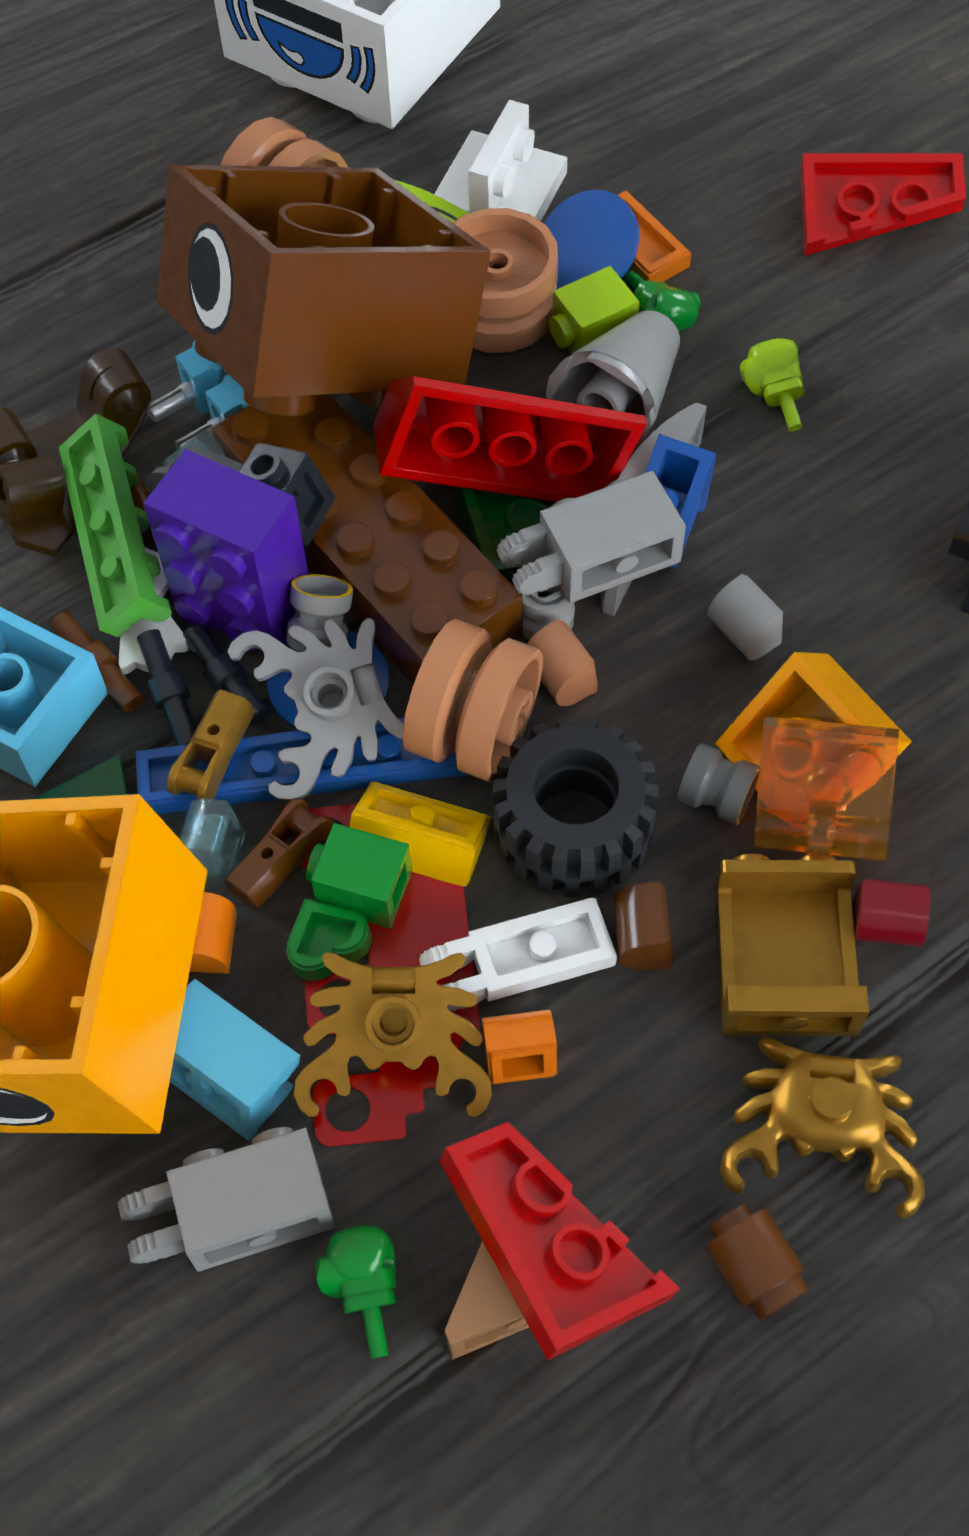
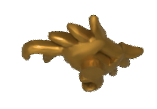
[294,952,492,1117]
[719,1036,925,1219]

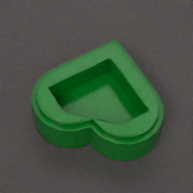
[286,898,372,981]

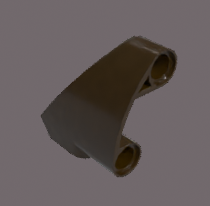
[0,348,152,557]

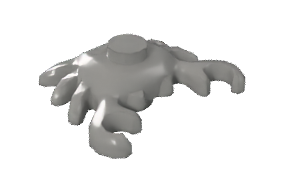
[227,618,404,801]

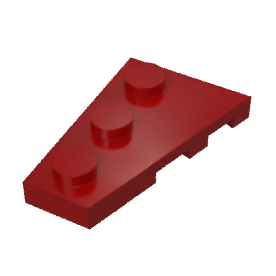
[800,153,966,256]
[439,1122,680,1361]

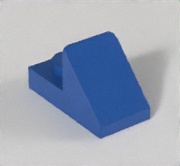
[645,434,717,568]

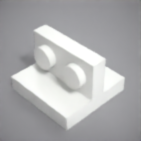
[434,100,567,221]

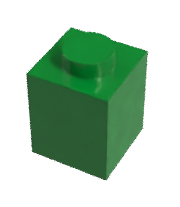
[306,823,412,929]

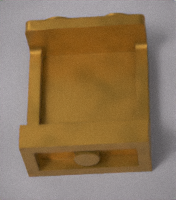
[715,854,869,1036]

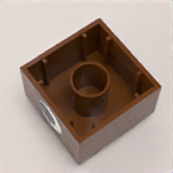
[157,164,491,416]

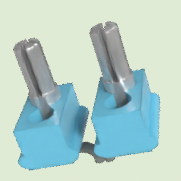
[147,340,249,453]

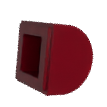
[852,879,930,947]

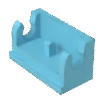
[170,979,300,1141]

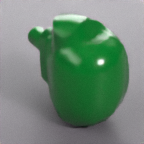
[624,271,701,333]
[315,1225,396,1359]

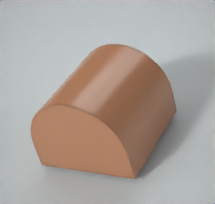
[527,618,598,706]

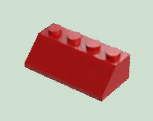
[374,376,647,502]

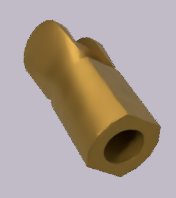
[167,689,255,806]

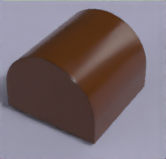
[613,881,674,970]

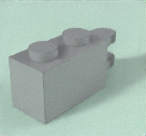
[496,470,686,603]
[118,1127,336,1272]

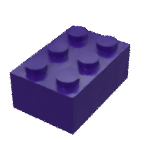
[143,449,309,651]

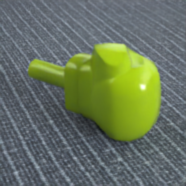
[739,338,805,432]

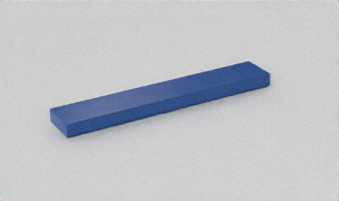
[136,717,468,814]

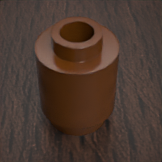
[705,1204,810,1321]

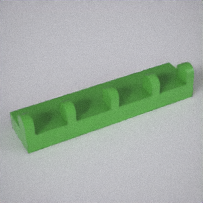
[58,413,172,637]

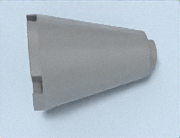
[546,310,680,453]

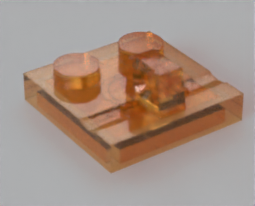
[754,716,899,861]

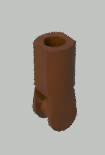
[224,798,333,911]

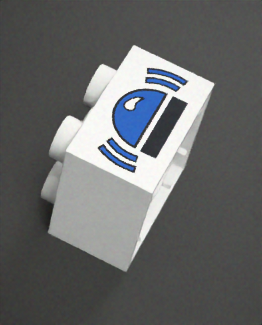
[214,0,500,129]

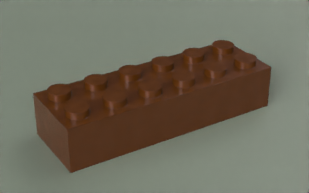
[211,394,523,685]

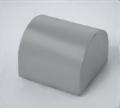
[707,573,783,660]

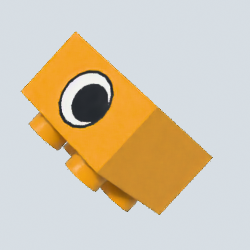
[0,794,208,1134]

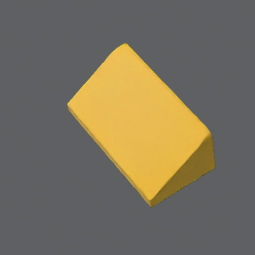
[349,781,492,887]

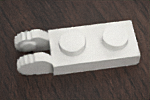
[419,897,617,1011]

